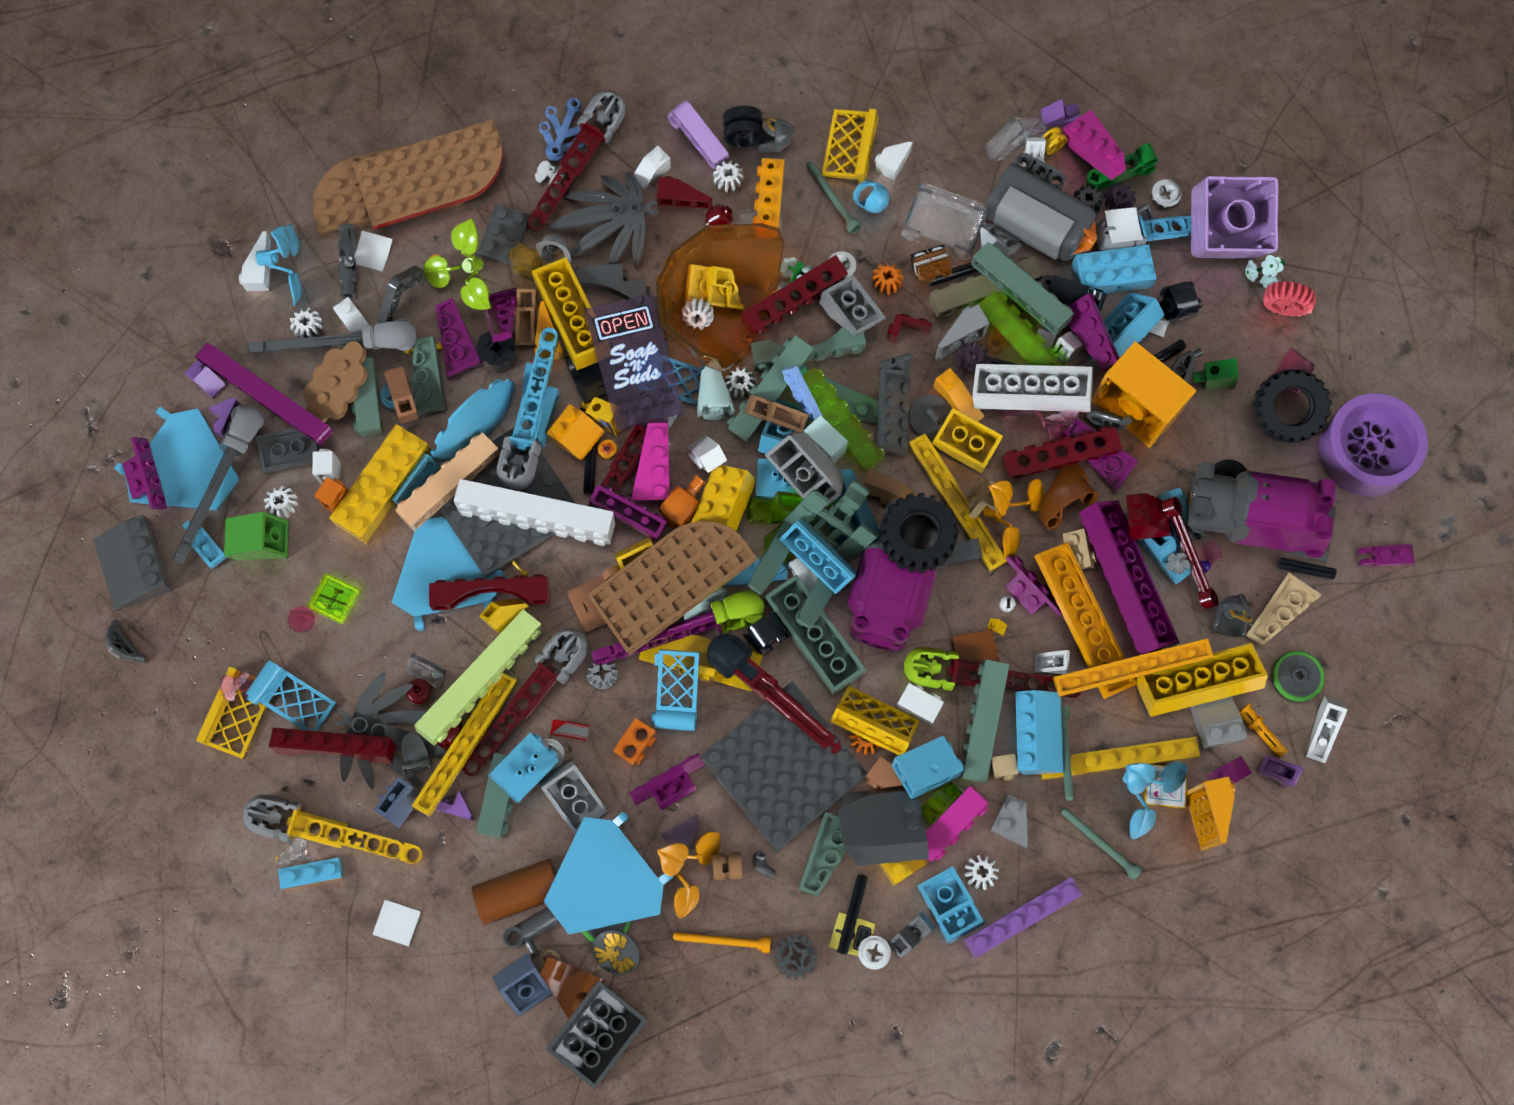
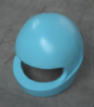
[853,180,889,214]

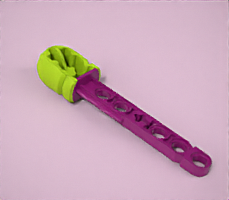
[592,590,765,665]

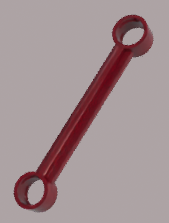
[1162,497,1219,610]

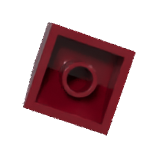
[1126,493,1171,540]

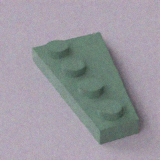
[815,375,879,426]

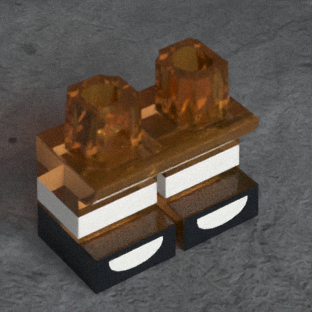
[910,244,952,283]

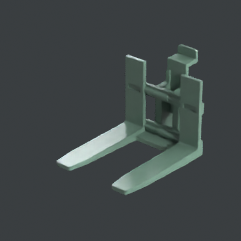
[748,481,878,629]

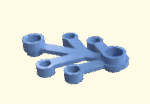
[538,98,589,161]

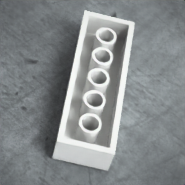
[972,364,1093,412]

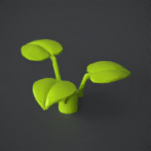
[423,219,491,310]

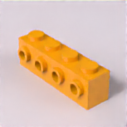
[753,158,784,236]

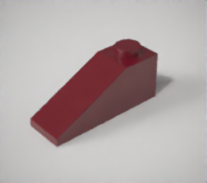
[657,176,713,210]

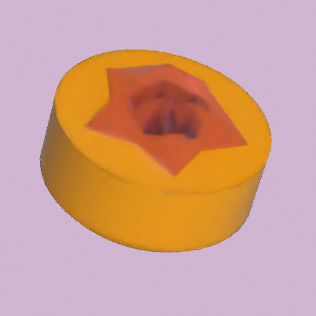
[598,439,617,460]

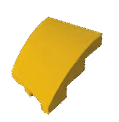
[684,264,744,310]

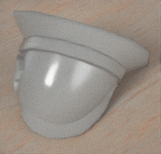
[535,234,572,266]

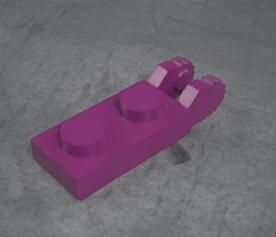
[1357,544,1415,567]

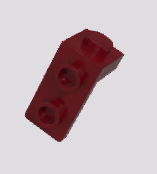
[887,314,932,343]

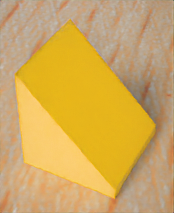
[987,618,1008,636]

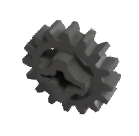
[774,934,819,980]

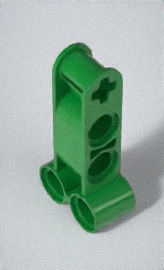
[1086,143,1158,191]

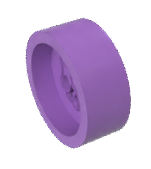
[1318,393,1428,497]

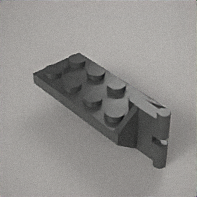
[877,353,913,457]

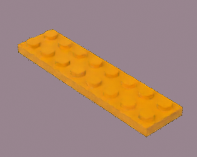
[1034,542,1137,699]

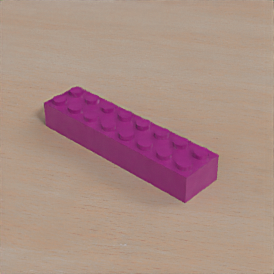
[1079,500,1180,655]

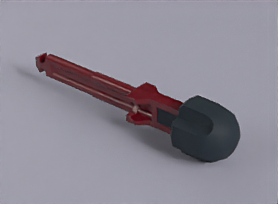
[707,634,842,754]

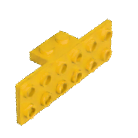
[639,635,763,692]

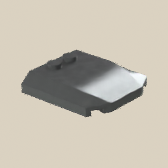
[838,787,929,866]

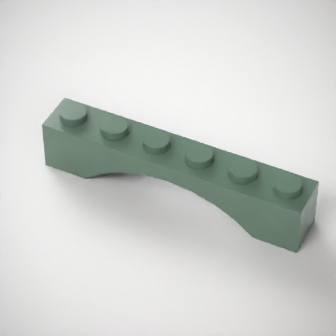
[750,327,866,371]

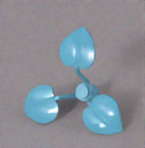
[256,224,302,306]
[1123,761,1187,839]

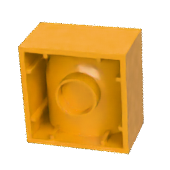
[1091,341,1197,448]

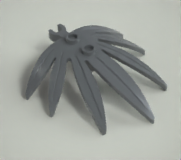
[548,172,658,269]
[334,672,447,789]

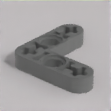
[378,266,424,323]

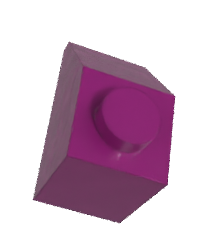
[1207,756,1252,783]

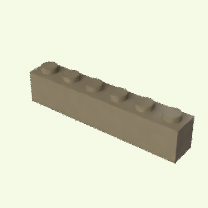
[929,256,1043,320]

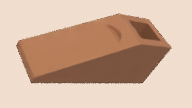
[384,367,419,425]

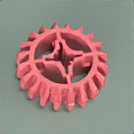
[1263,280,1316,317]

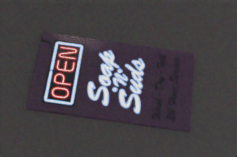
[584,294,685,430]

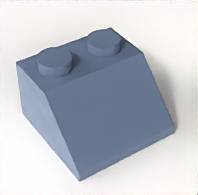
[492,953,553,1017]

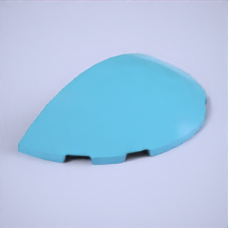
[430,378,516,463]

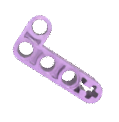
[668,100,729,169]

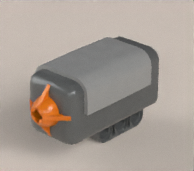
[984,153,1097,261]

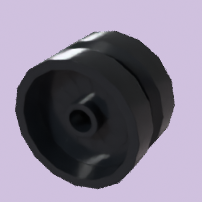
[723,105,764,148]

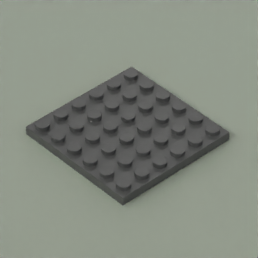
[423,426,576,578]
[700,681,868,852]

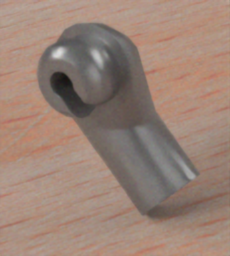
[753,851,776,880]

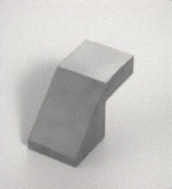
[887,912,936,959]

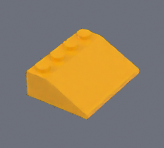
[1186,776,1235,851]

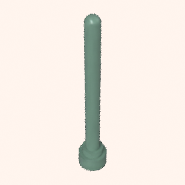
[807,161,862,234]
[1061,706,1073,801]
[1061,808,1144,881]

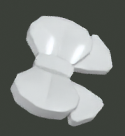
[535,161,566,185]

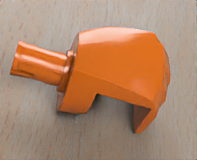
[658,475,706,529]

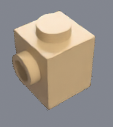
[990,754,1019,782]

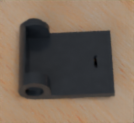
[1048,275,1107,328]
[564,343,627,404]

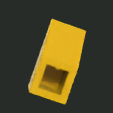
[479,598,528,634]

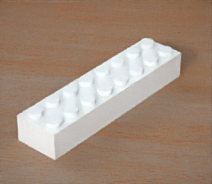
[454,479,616,546]

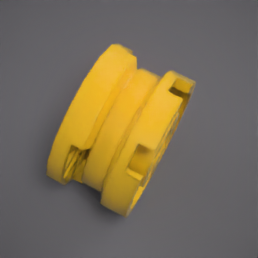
[1041,127,1068,155]

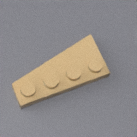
[1245,573,1322,647]

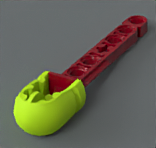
[904,647,1082,698]

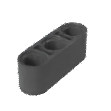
[938,538,983,567]

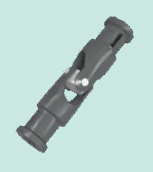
[339,224,357,299]

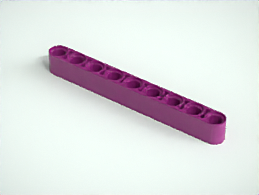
[195,342,334,446]

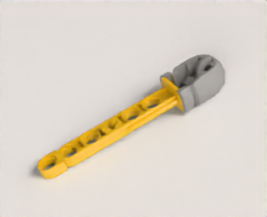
[243,794,423,864]

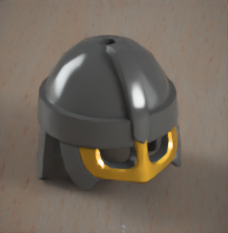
[758,117,794,153]
[1213,593,1253,637]

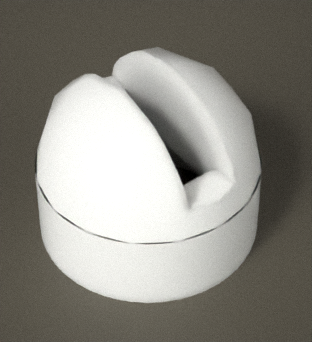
[999,596,1016,612]

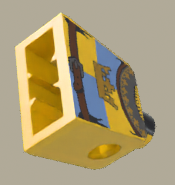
[580,397,627,437]

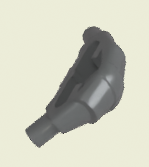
[1171,348,1203,383]
[1086,406,1134,432]
[104,620,145,663]

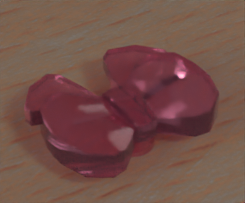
[220,671,252,701]

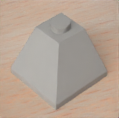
[980,222,1023,258]

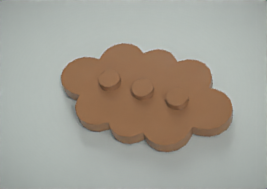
[303,341,368,423]

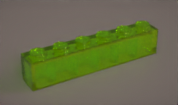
[978,290,1069,366]
[802,367,885,473]

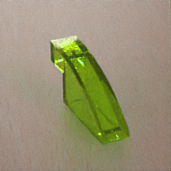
[748,491,833,523]

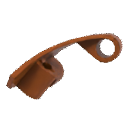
[1038,464,1098,531]
[540,956,606,1019]

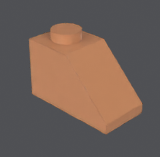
[865,756,904,790]

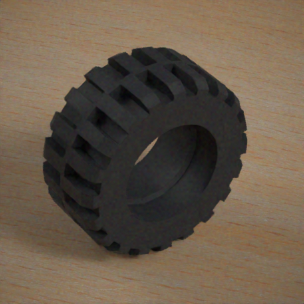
[1252,369,1332,443]
[880,493,959,574]

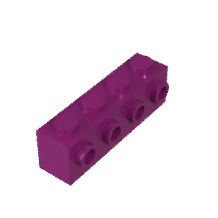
[588,485,667,542]

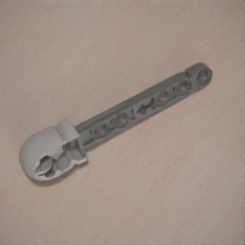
[247,319,416,353]
[172,405,264,565]

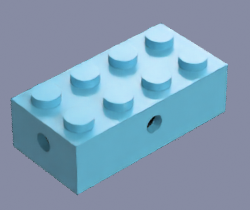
[1072,245,1156,294]

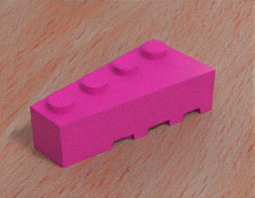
[1062,109,1126,180]
[631,419,671,500]
[926,784,990,862]

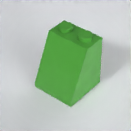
[224,512,288,560]

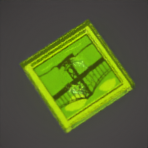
[306,573,361,624]

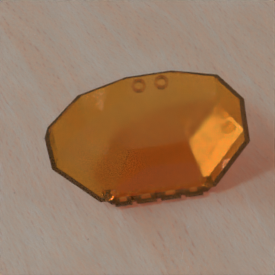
[656,223,784,373]

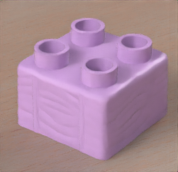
[1191,176,1278,259]

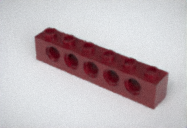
[740,255,848,335]
[1002,426,1122,481]

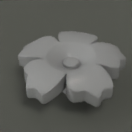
[1166,553,1191,575]

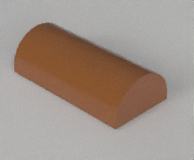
[472,858,556,925]

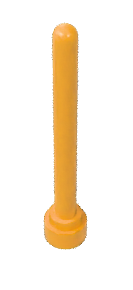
[672,932,771,953]

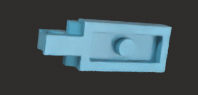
[182,520,227,569]

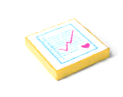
[1144,764,1187,809]

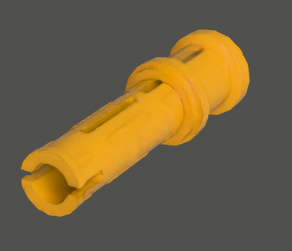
[1239,703,1288,758]

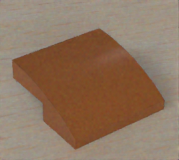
[951,630,1000,675]

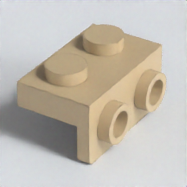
[968,478,996,519]
[1063,528,1099,570]

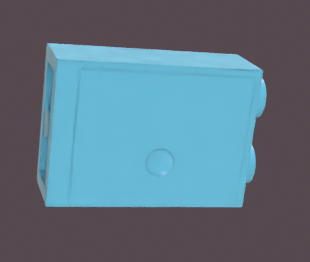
[756,459,803,503]
[488,733,559,803]
[892,735,964,799]

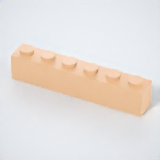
[395,432,500,531]

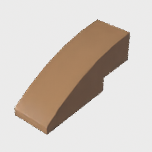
[516,289,537,345]
[744,395,809,433]
[864,469,918,505]

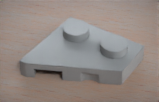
[990,794,1028,848]

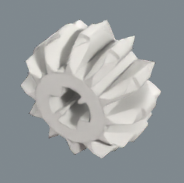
[713,160,744,193]
[682,297,714,330]
[290,308,323,338]
[725,366,756,399]
[264,486,298,518]
[964,855,999,890]

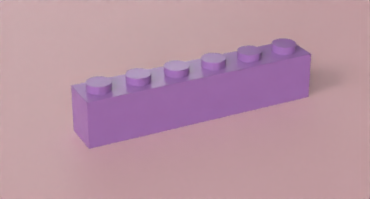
[963,877,1082,958]

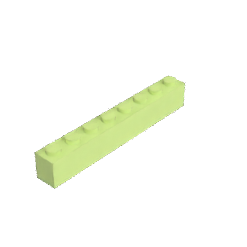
[415,609,542,746]

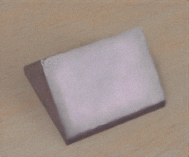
[661,814,700,850]

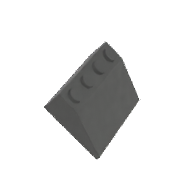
[93,514,172,611]
[545,981,649,1090]

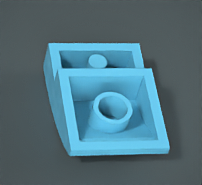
[917,866,984,945]

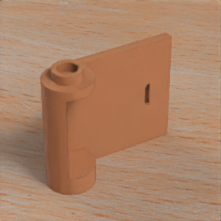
[566,565,621,633]

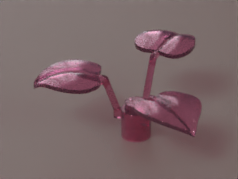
[1002,410,1079,441]

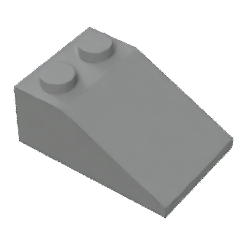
[819,275,886,336]
[935,305,990,362]
[1191,696,1247,750]
[539,758,608,835]

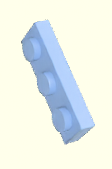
[782,366,822,421]

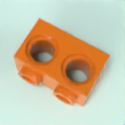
[314,477,349,513]
[613,718,657,767]

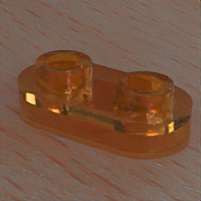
[986,318,1014,354]

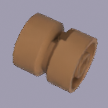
[713,852,742,880]

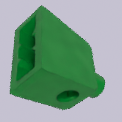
[1192,358,1239,389]

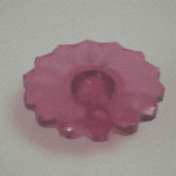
[287,606,315,633]

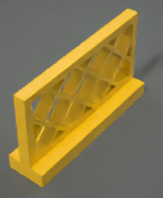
[822,109,878,183]
[196,666,266,759]
[830,685,920,755]

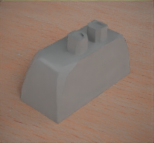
[765,432,843,508]

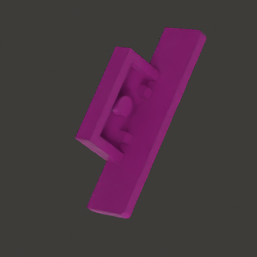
[122,437,167,510]
[1005,555,1062,616]
[629,753,705,810]

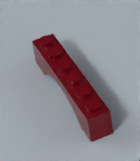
[429,574,550,611]
[268,727,396,764]

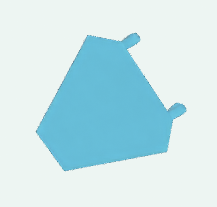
[114,407,239,511]
[392,516,507,631]
[544,812,674,935]

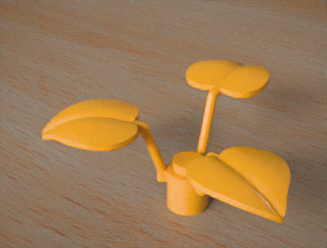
[983,479,1045,558]
[657,831,721,919]

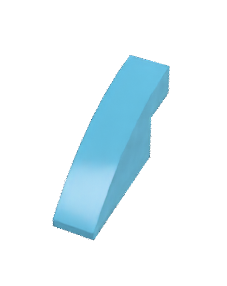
[523,363,560,447]
[1125,513,1191,584]

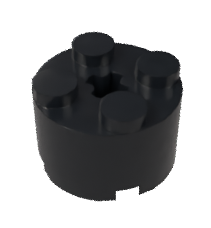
[1159,281,1202,324]
[477,331,518,373]
[743,612,789,656]

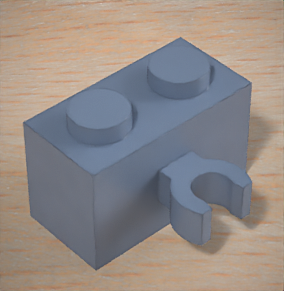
[373,777,420,828]

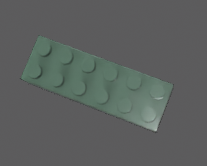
[764,574,866,696]

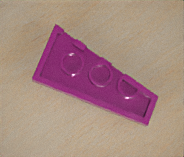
[484,287,517,343]
[1068,294,1119,371]
[435,298,482,380]
[1063,417,1138,493]

